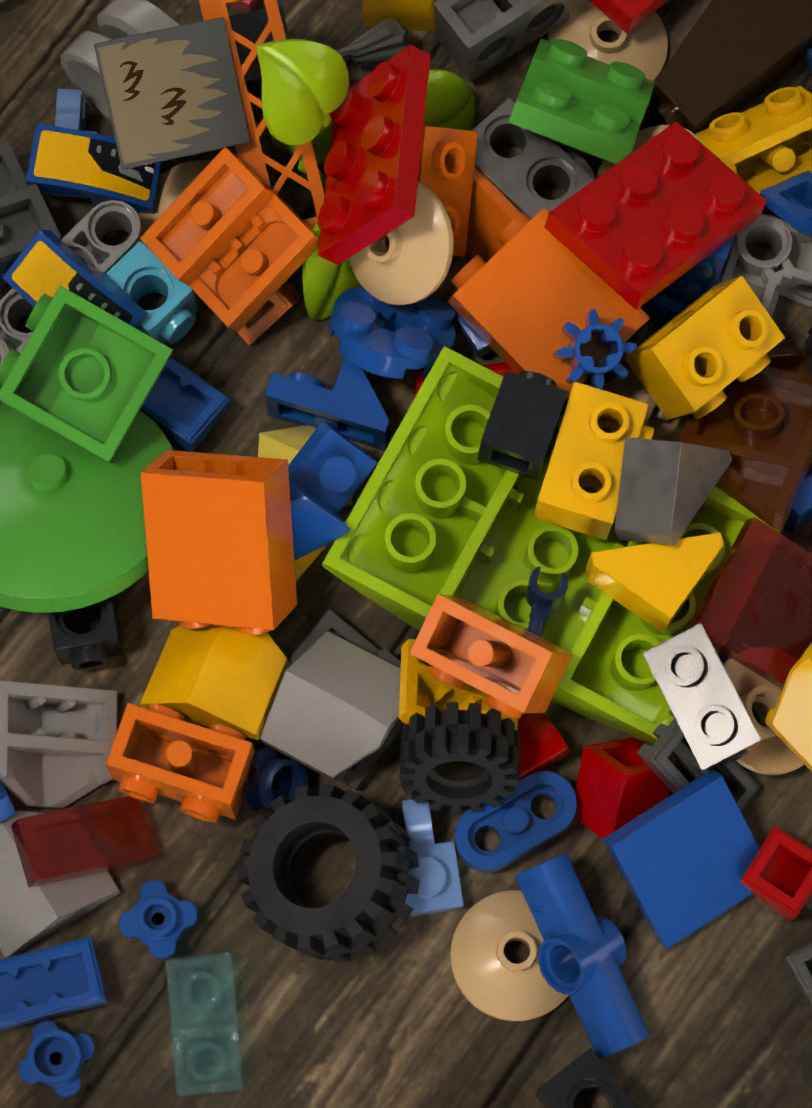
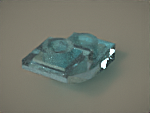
[165,951,244,1097]

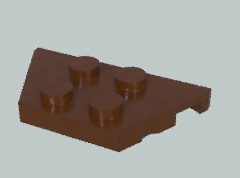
[678,347,812,531]

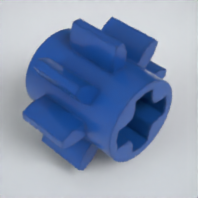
[553,309,637,390]

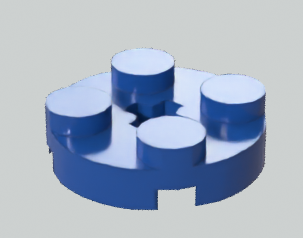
[328,285,456,379]

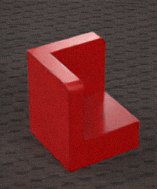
[574,737,675,839]

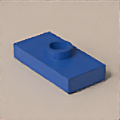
[141,357,231,452]
[0,936,108,1031]

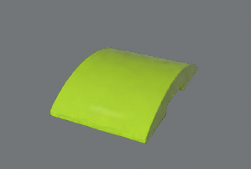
[322,346,781,744]

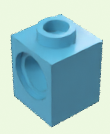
[106,241,198,344]

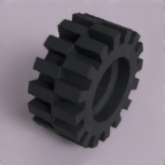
[399,702,520,814]

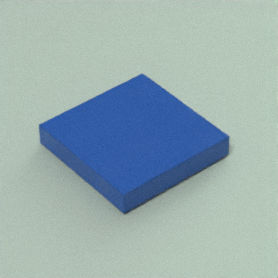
[603,769,759,950]

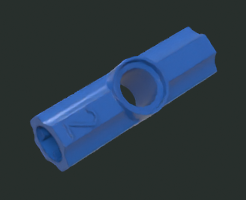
[515,852,649,1059]

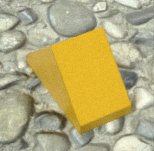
[585,532,723,633]

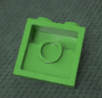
[508,38,654,164]
[0,285,174,463]

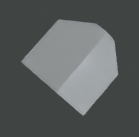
[260,631,400,782]
[0,681,117,809]
[0,810,120,958]

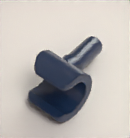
[526,567,568,638]

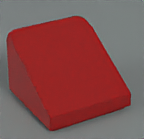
[518,713,570,780]
[739,826,812,922]

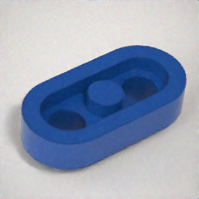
[455,771,577,873]

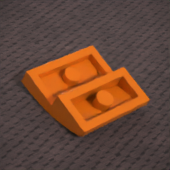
[140,147,320,332]

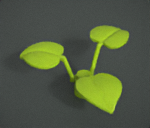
[256,39,475,320]

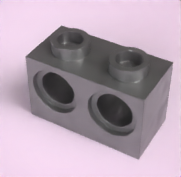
[433,0,570,82]
[472,98,594,219]

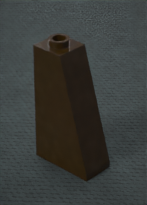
[650,0,812,134]

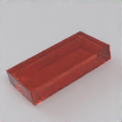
[11,796,155,888]

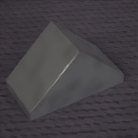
[615,437,732,546]

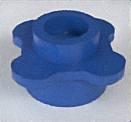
[119,880,198,959]
[18,1021,95,1097]

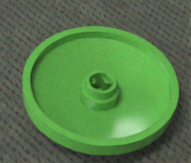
[0,402,173,613]

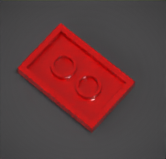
[318,44,431,265]
[544,121,767,310]

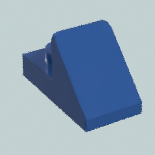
[264,358,390,451]
[288,421,377,560]

